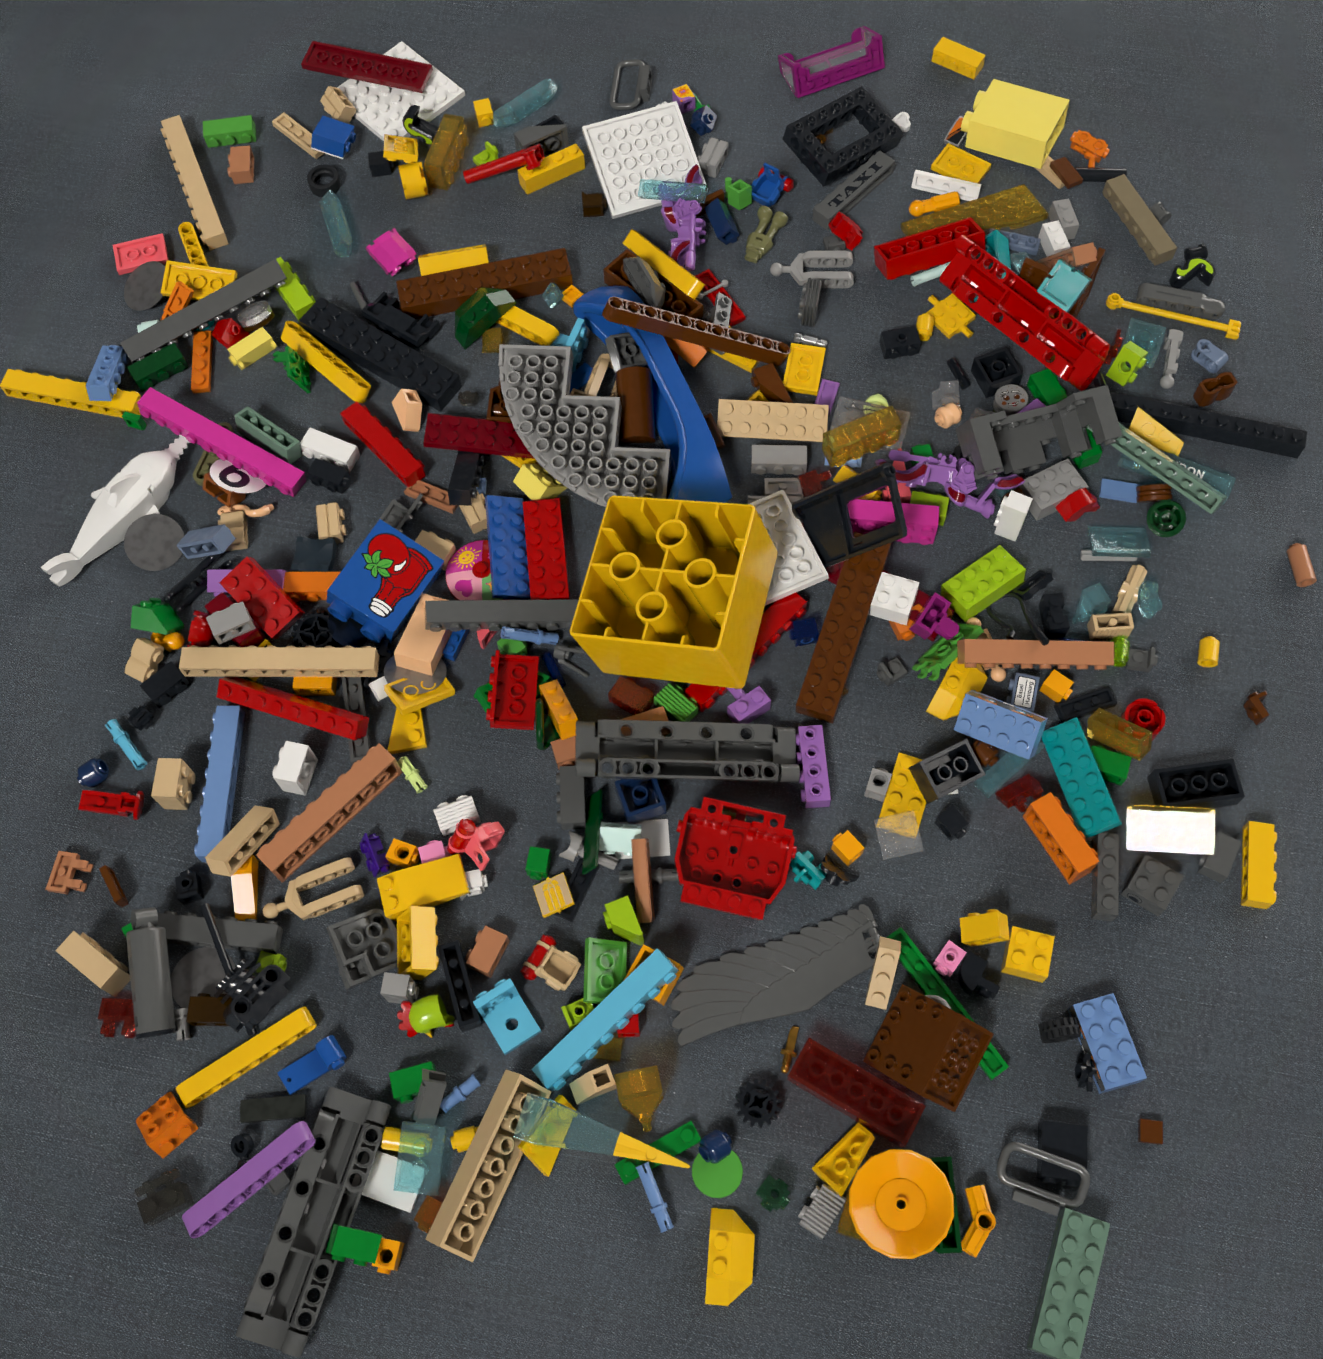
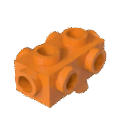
[1070,130,1110,168]

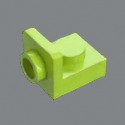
[473,141,499,166]
[255,951,287,973]

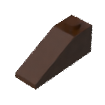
[751,363,793,403]

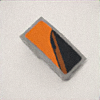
[943,116,967,148]

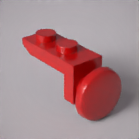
[78,790,144,820]

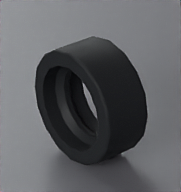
[307,164,341,197]

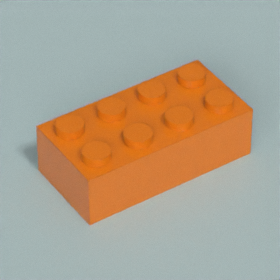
[1023,792,1099,885]

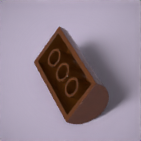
[616,366,655,443]

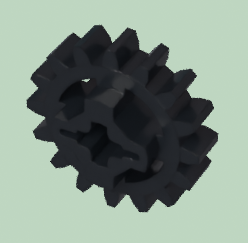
[734,1078,782,1128]

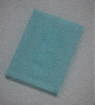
[1087,526,1151,558]
[394,1121,447,1196]

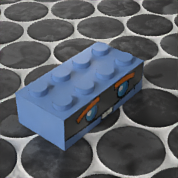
[954,690,1048,760]
[1067,993,1147,1094]

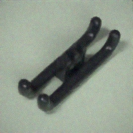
[163,553,233,614]

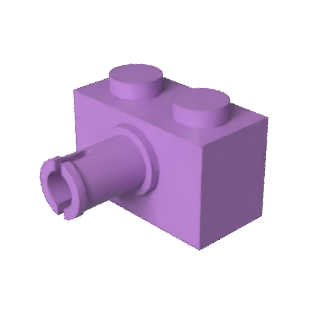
[727,686,771,724]

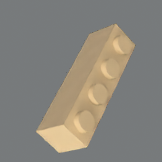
[205,805,280,877]

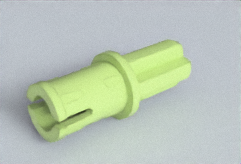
[397,756,428,793]

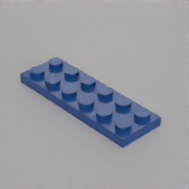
[485,495,531,600]

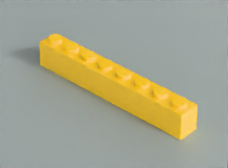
[0,369,141,418]

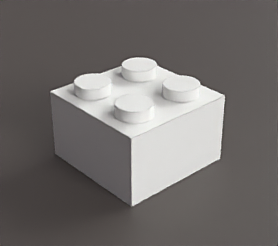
[869,572,919,626]
[273,741,318,796]

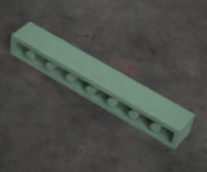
[1087,423,1227,514]

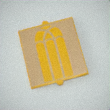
[533,872,575,918]

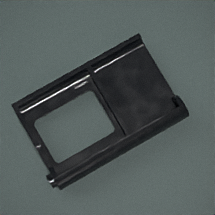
[792,462,907,568]

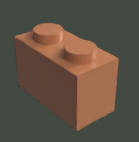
[227,145,254,184]
[465,926,510,978]

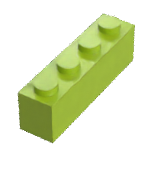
[275,257,316,321]

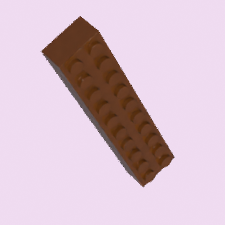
[396,248,573,319]
[796,532,891,724]

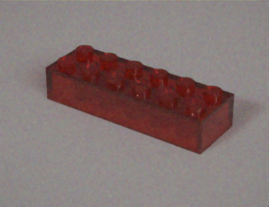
[787,1038,926,1149]

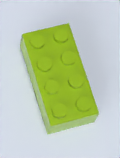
[940,545,1026,622]

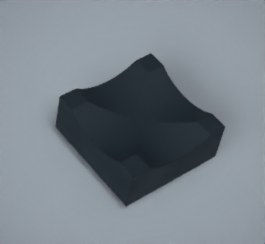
[291,536,337,572]

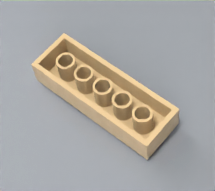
[717,399,829,443]

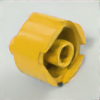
[398,162,429,200]

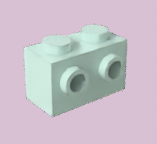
[599,822,642,856]

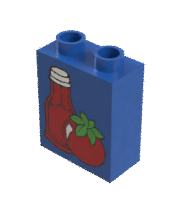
[326,519,444,643]

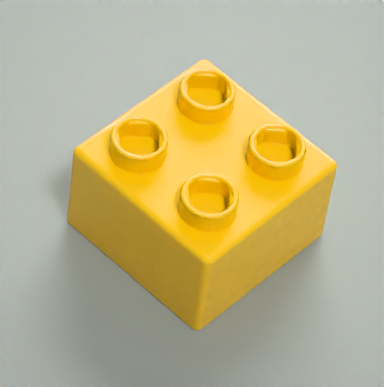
[570,495,778,689]

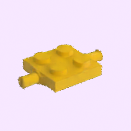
[926,293,976,339]

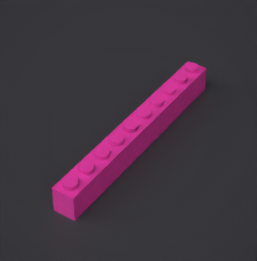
[137,387,306,497]

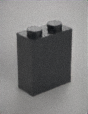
[1037,1121,1088,1187]

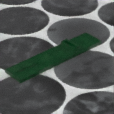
[582,789,603,875]

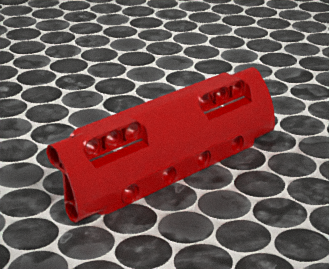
[939,235,1110,391]

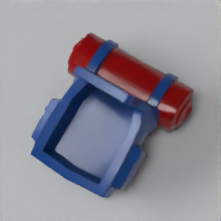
[751,163,794,207]

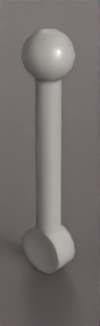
[697,280,728,300]

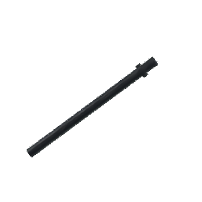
[200,903,256,1036]

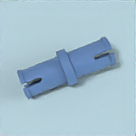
[440,1074,481,1113]

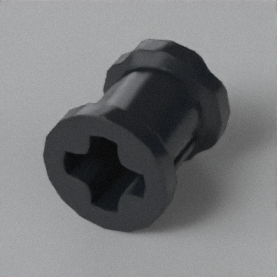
[1184,244,1208,261]

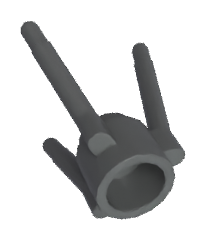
[553,643,589,678]

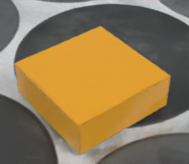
[560,285,584,308]

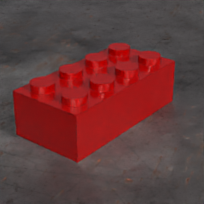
[219,556,305,639]

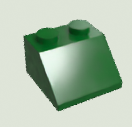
[131,598,184,635]

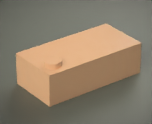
[394,593,453,676]

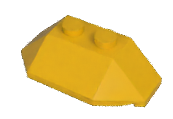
[926,657,988,721]
[705,1208,755,1306]

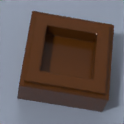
[1138,1119,1163,1145]

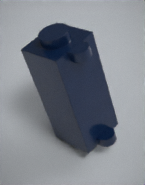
[704,198,740,245]

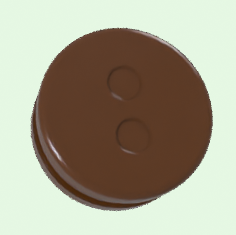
[1136,484,1173,503]

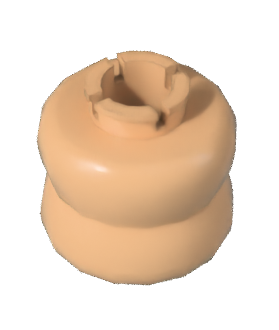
[934,402,962,429]

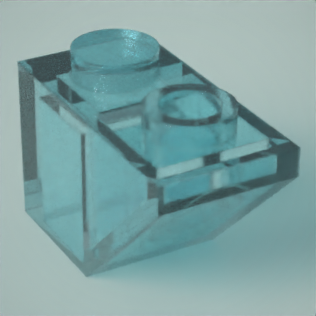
[1072,582,1111,624]

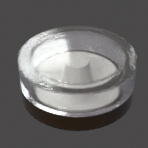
[237,301,275,332]

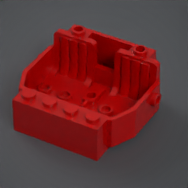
[674,797,797,921]

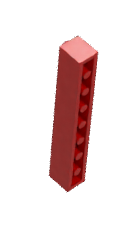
[685,593,807,712]
[216,677,369,740]

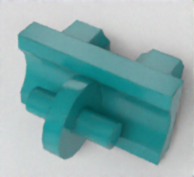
[790,850,826,890]

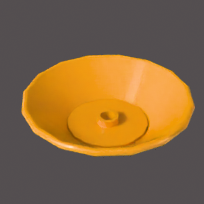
[849,1149,954,1259]

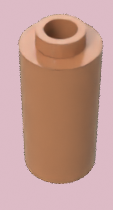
[1287,543,1317,587]

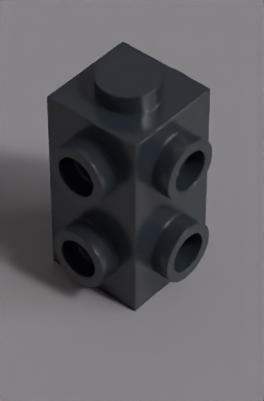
[307,458,351,494]

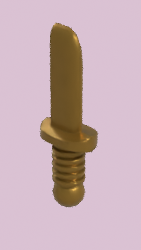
[780,1026,799,1074]

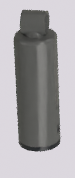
[126,907,176,1039]

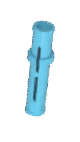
[105,719,147,770]

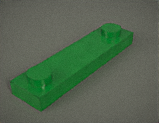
[614,1121,701,1185]

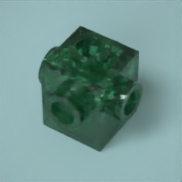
[755,1175,791,1212]

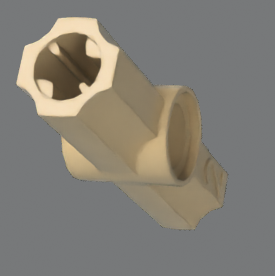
[1111,565,1148,614]

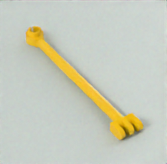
[1106,293,1241,339]

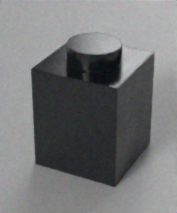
[368,151,394,177]

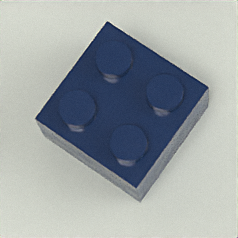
[614,769,667,824]

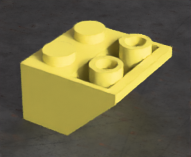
[513,463,567,501]

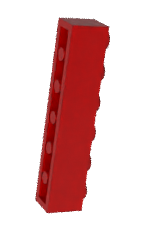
[340,401,426,488]

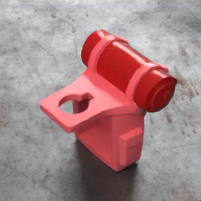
[447,819,505,871]

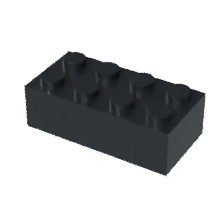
[1147,759,1245,816]

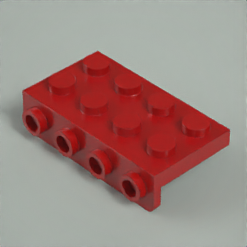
[486,650,539,730]

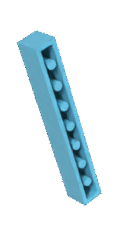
[531,949,679,1091]

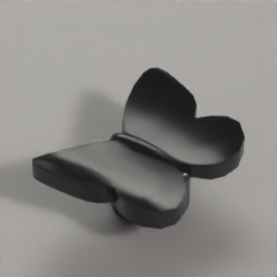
[820,854,859,886]

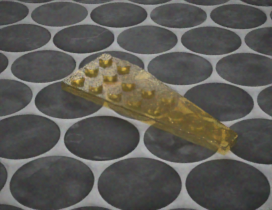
[901,184,1048,236]

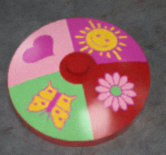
[446,540,509,600]

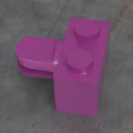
[909,592,959,640]

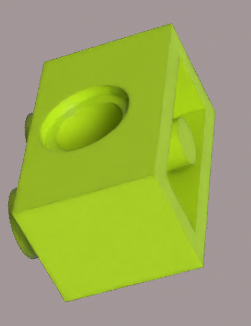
[1106,341,1148,387]

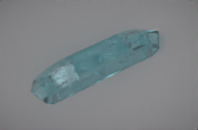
[493,79,558,128]
[319,189,353,257]

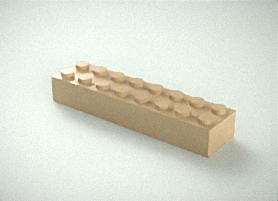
[425,1070,551,1262]

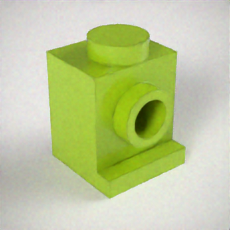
[561,998,594,1031]

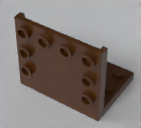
[1019,247,1106,330]
[863,984,994,1112]

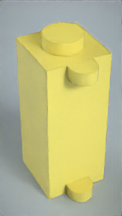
[227,327,277,370]

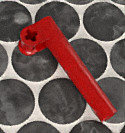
[463,144,545,184]

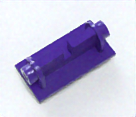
[360,833,390,878]

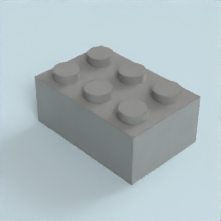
[1018,458,1089,521]

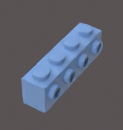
[86,345,129,401]

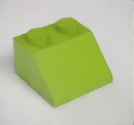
[602,896,644,946]

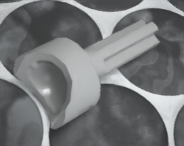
[559,831,618,870]

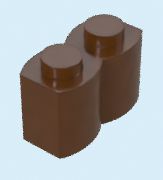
[1193,372,1238,407]

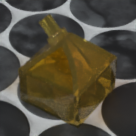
[614,1065,664,1132]

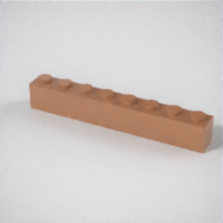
[957,639,1114,670]

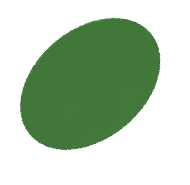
[692,1150,743,1198]

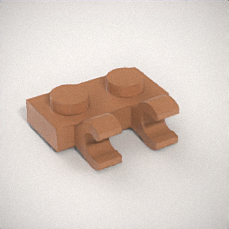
[45,851,94,895]

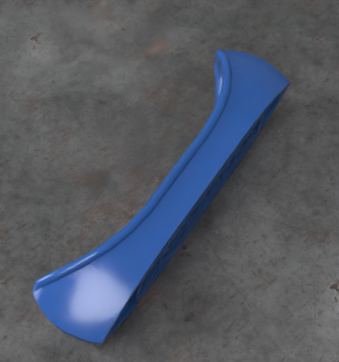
[573,286,732,503]

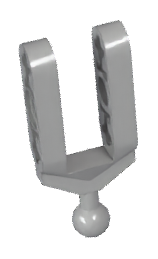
[770,251,854,288]

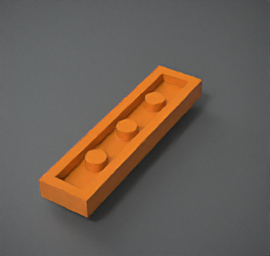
[191,330,213,394]

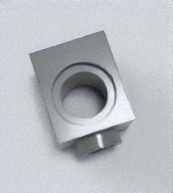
[864,768,892,802]

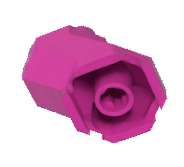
[366,228,416,276]

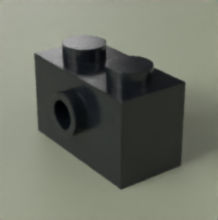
[879,326,921,359]

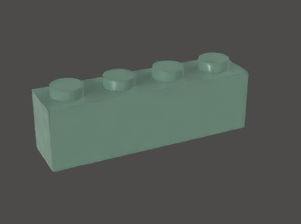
[234,406,302,464]

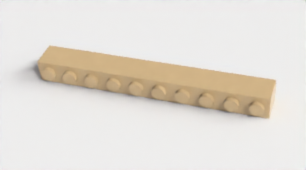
[160,115,229,250]
[179,645,380,677]

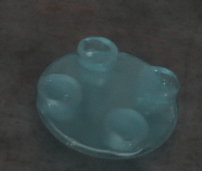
[1138,580,1162,619]

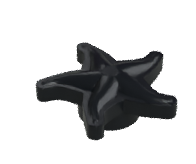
[1075,1052,1097,1092]

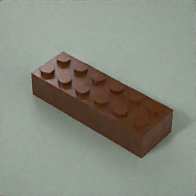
[603,249,703,320]

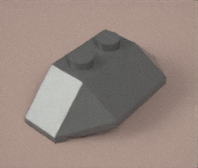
[623,257,666,309]

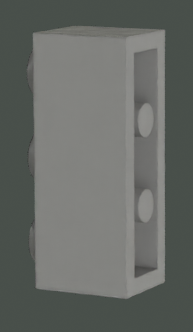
[751,445,807,475]

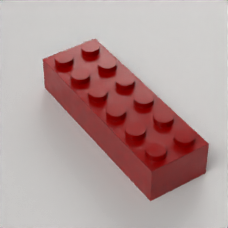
[874,217,985,280]
[523,498,570,600]

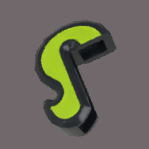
[402,105,441,145]
[1169,257,1216,289]

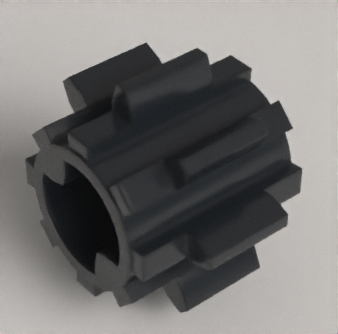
[127,705,154,731]

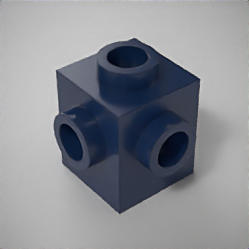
[690,105,717,136]

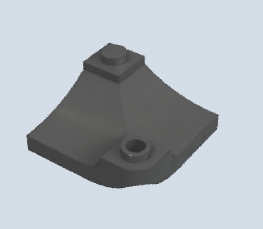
[326,909,397,990]

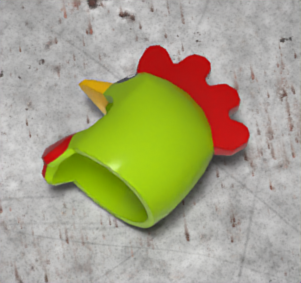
[397,994,455,1038]

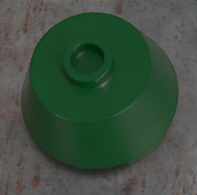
[1147,500,1186,537]

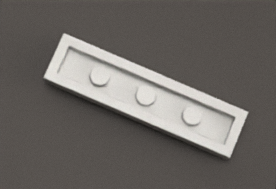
[911,170,982,203]

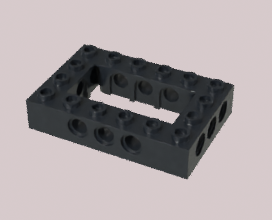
[782,86,903,187]

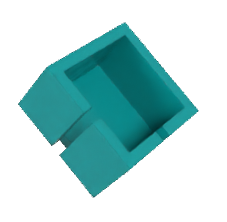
[1037,259,1092,312]

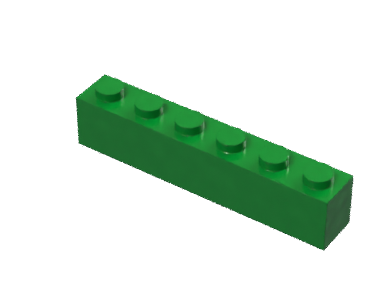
[1027,368,1102,469]

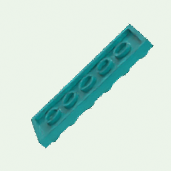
[1041,717,1122,839]

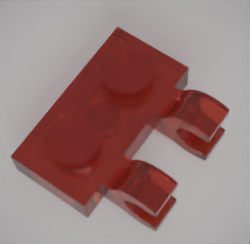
[797,470,832,497]
[995,774,1043,813]
[98,998,136,1039]

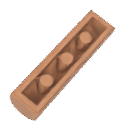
[631,838,655,923]

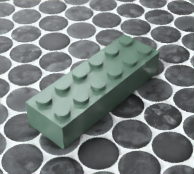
[1026,1208,1110,1359]

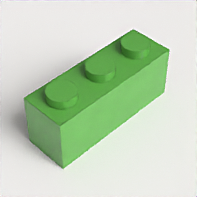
[203,115,256,148]

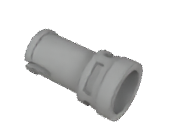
[174,1008,191,1041]

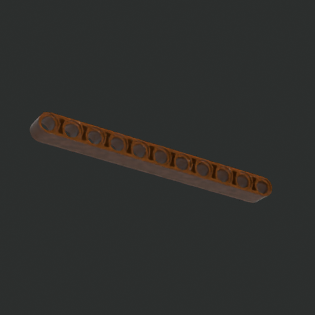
[602,296,790,366]

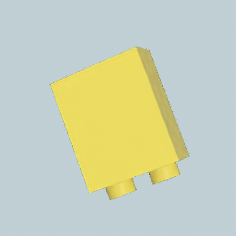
[961,79,1070,169]

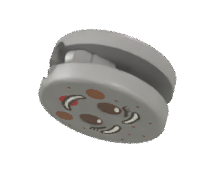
[993,384,1029,416]

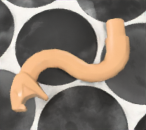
[217,504,274,517]

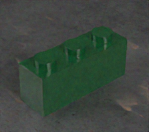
[127,343,189,392]

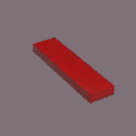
[695,269,746,327]

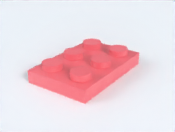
[113,233,169,275]

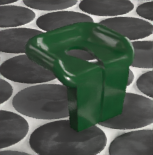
[535,698,561,750]

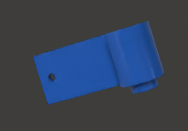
[277,1035,347,1095]

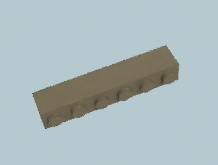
[1102,174,1177,266]

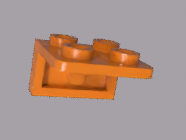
[136,1092,199,1158]

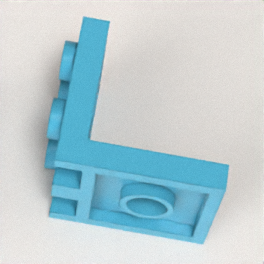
[550,318,589,372]
[473,978,542,1055]

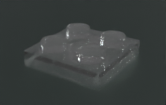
[874,810,924,860]

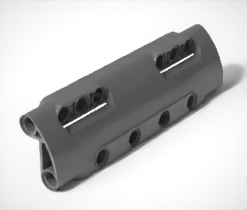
[575,719,800,783]
[235,1087,392,1358]

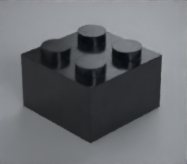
[971,347,1023,398]

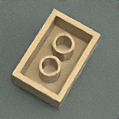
[56,931,130,997]

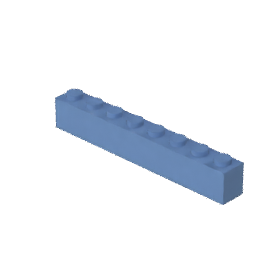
[194,706,245,862]

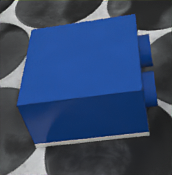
[311,116,356,159]

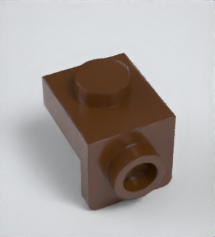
[1243,691,1269,725]

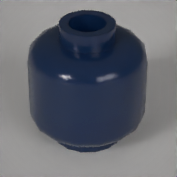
[77,758,109,788]
[698,1129,732,1164]

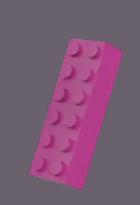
[847,499,939,545]

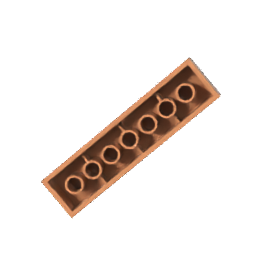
[256,743,403,883]

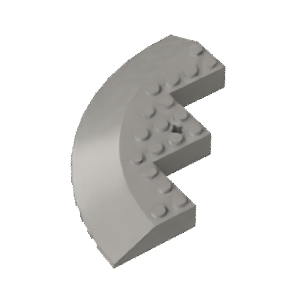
[498,344,672,507]

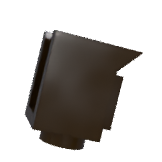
[582,192,606,217]

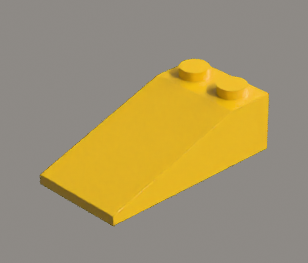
[377,854,470,921]

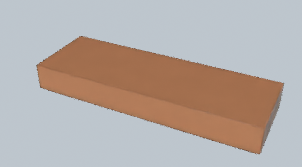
[404,480,458,514]

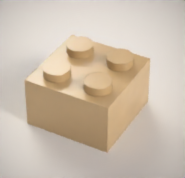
[151,758,196,810]

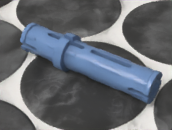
[500,626,559,645]
[635,1162,674,1233]

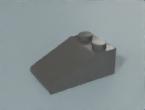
[514,124,569,166]

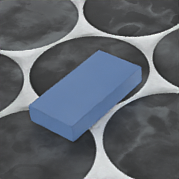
[1099,478,1139,503]

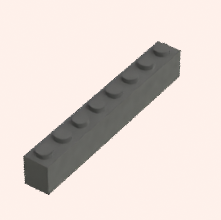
[424,600,578,632]

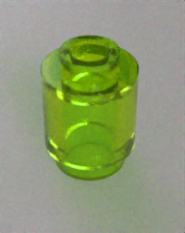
[1110,637,1130,667]

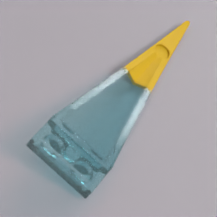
[513,1092,690,1168]

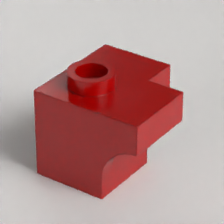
[211,318,250,349]

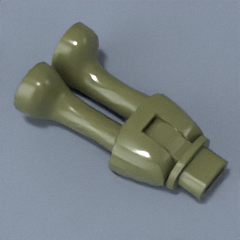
[744,206,788,263]

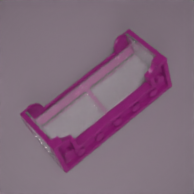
[778,26,885,98]

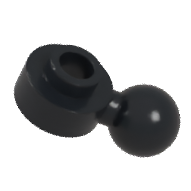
[231,1133,254,1170]

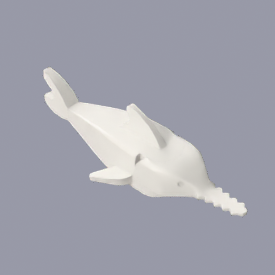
[41,435,191,587]

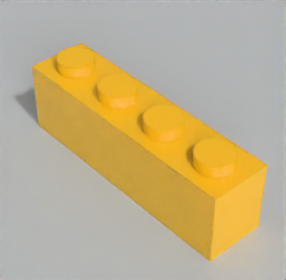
[517,144,585,195]
[1241,821,1277,909]

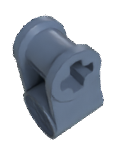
[1191,339,1229,373]

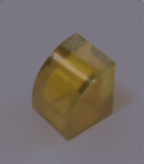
[482,328,503,353]

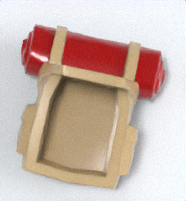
[520,935,581,991]

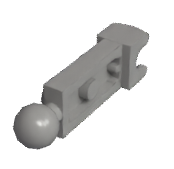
[1160,329,1183,389]

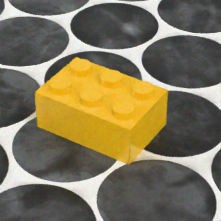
[397,906,439,980]

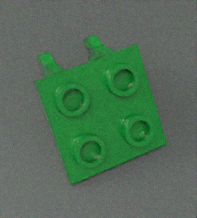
[273,346,311,393]

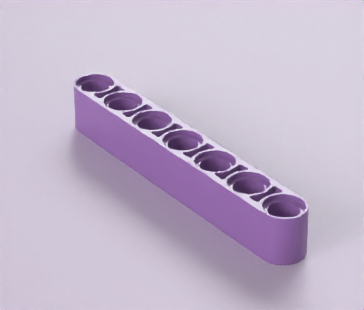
[182,1121,316,1238]

